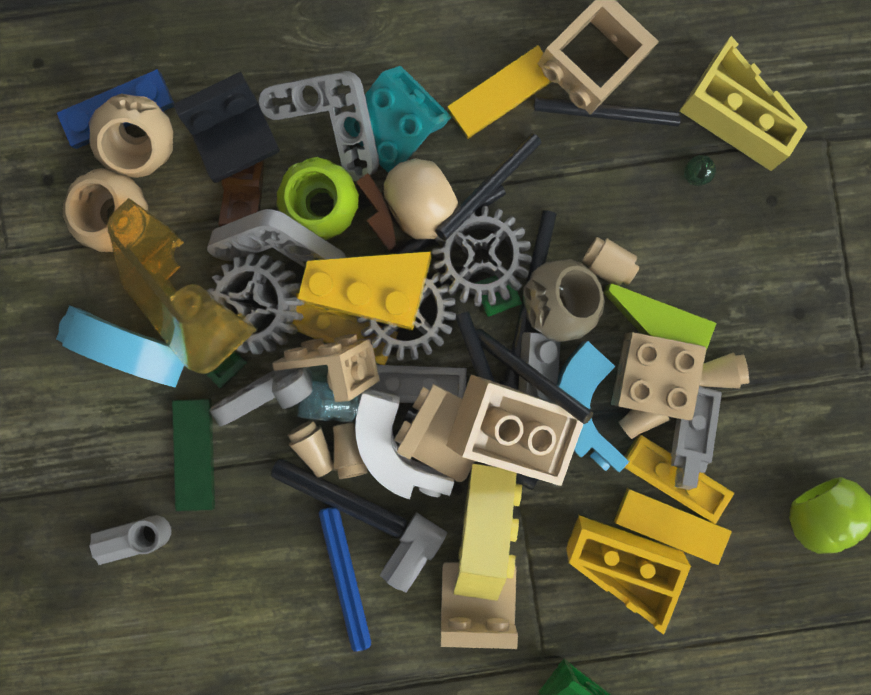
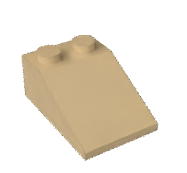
[446,374,583,486]

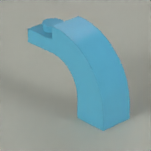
[56,305,189,387]
[557,341,630,473]

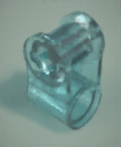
[297,381,358,422]

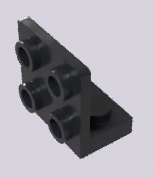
[173,71,280,183]

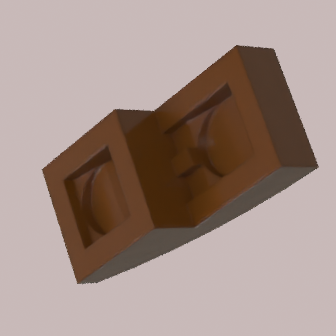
[218,160,264,227]
[356,173,397,253]

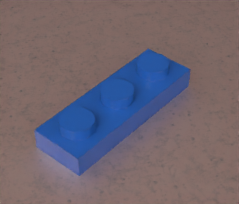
[57,69,174,149]

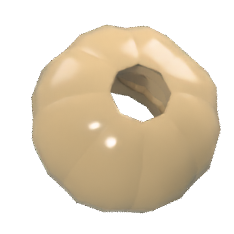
[89,94,173,178]
[384,158,459,239]
[63,168,148,252]

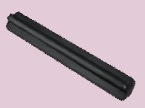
[271,459,407,538]

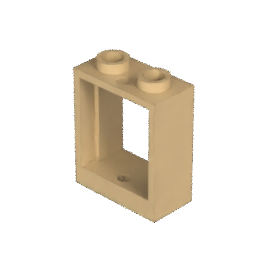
[538,0,659,115]

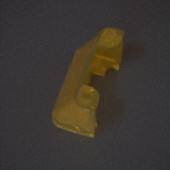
[107,198,257,374]

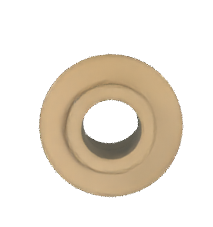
[582,237,640,286]

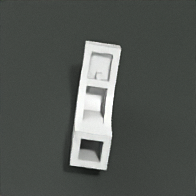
[355,388,454,500]

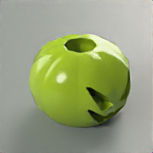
[276,157,359,240]
[789,477,871,554]

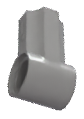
[380,512,448,593]
[89,515,171,565]

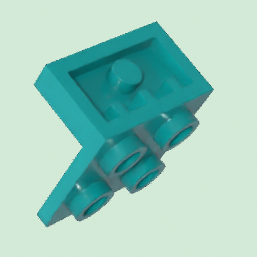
[344,66,452,173]

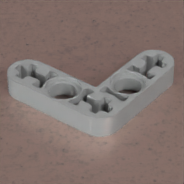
[259,71,379,181]
[207,209,346,268]
[209,367,313,426]

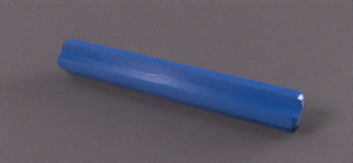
[319,506,371,651]

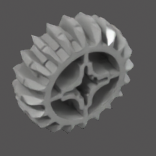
[432,206,532,306]
[204,253,305,354]
[357,267,456,360]

